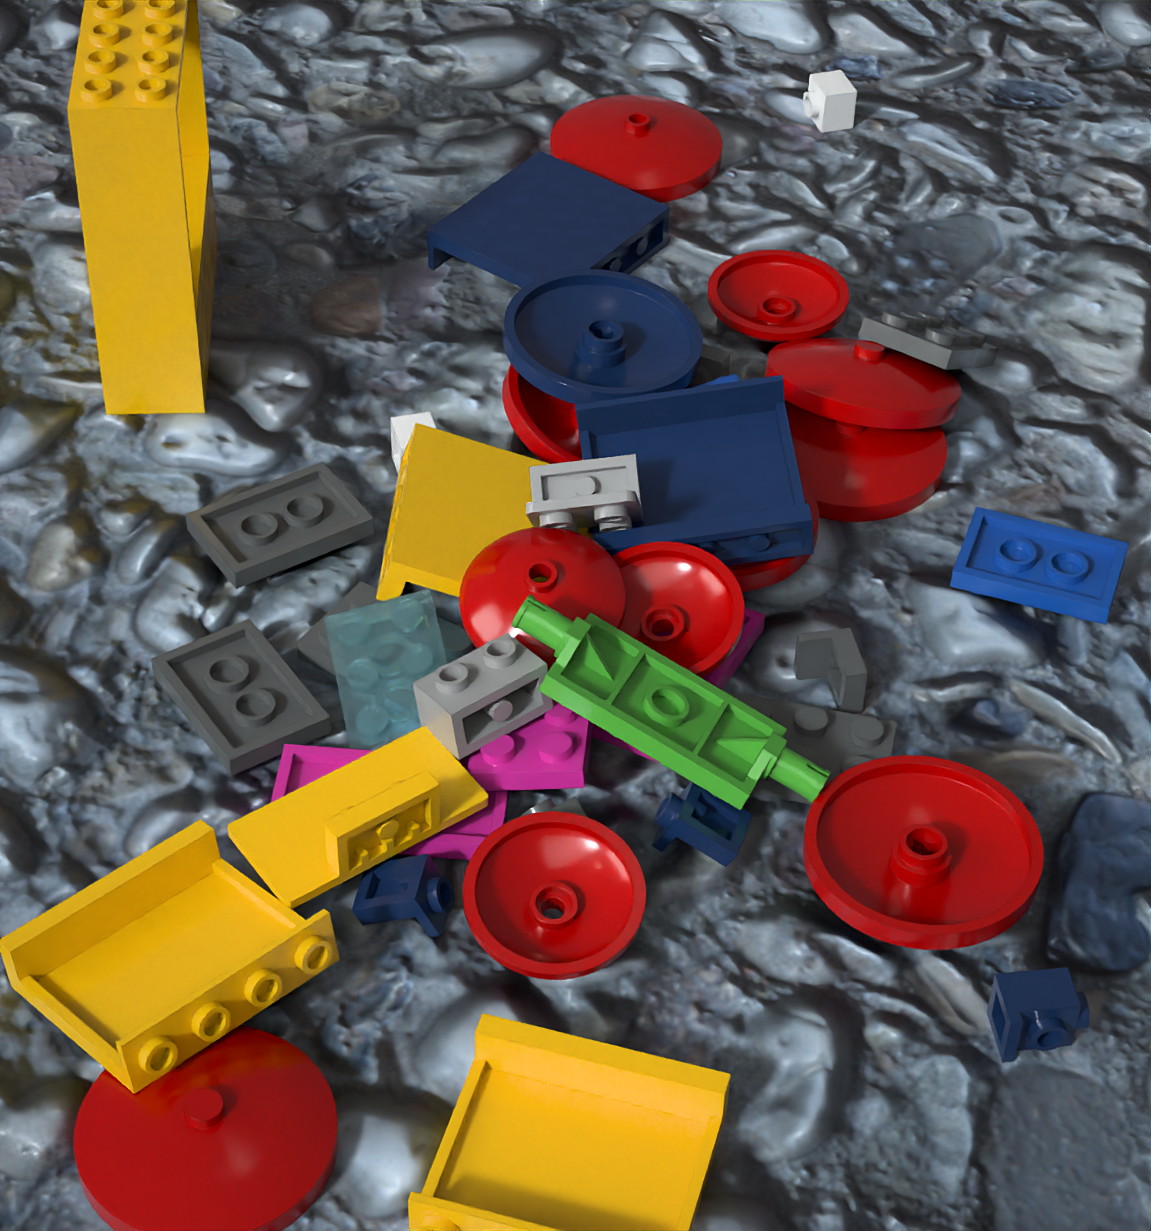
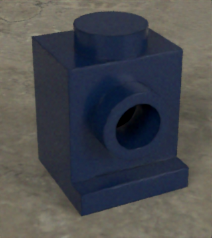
[987,967,1090,1063]

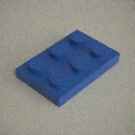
[950,507,1129,625]

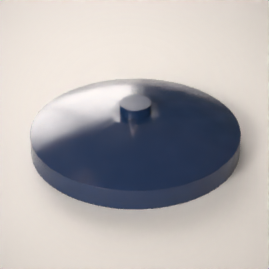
[502,269,703,405]

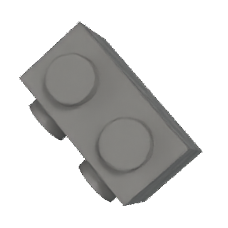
[413,633,554,760]

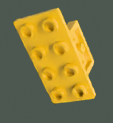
[227,726,488,909]

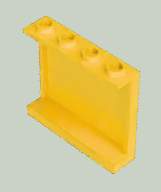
[376,422,593,605]
[0,819,340,1094]
[408,1013,731,1231]

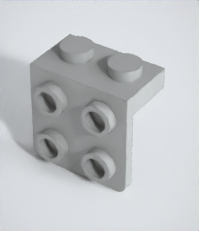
[525,454,644,533]

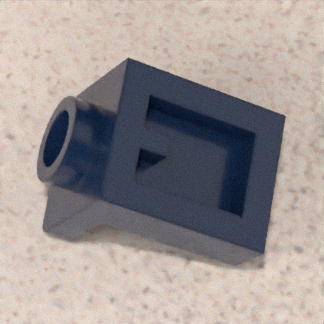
[652,782,753,867]
[352,854,454,938]

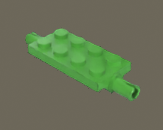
[511,594,831,810]

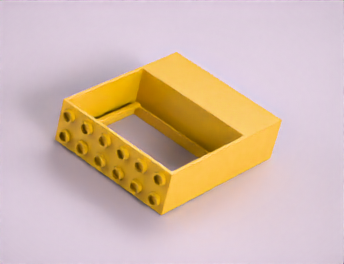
[67,0,218,415]

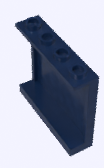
[427,151,670,288]
[575,375,814,566]

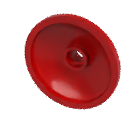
[707,250,849,343]
[459,527,626,671]
[612,541,745,678]
[463,811,646,980]

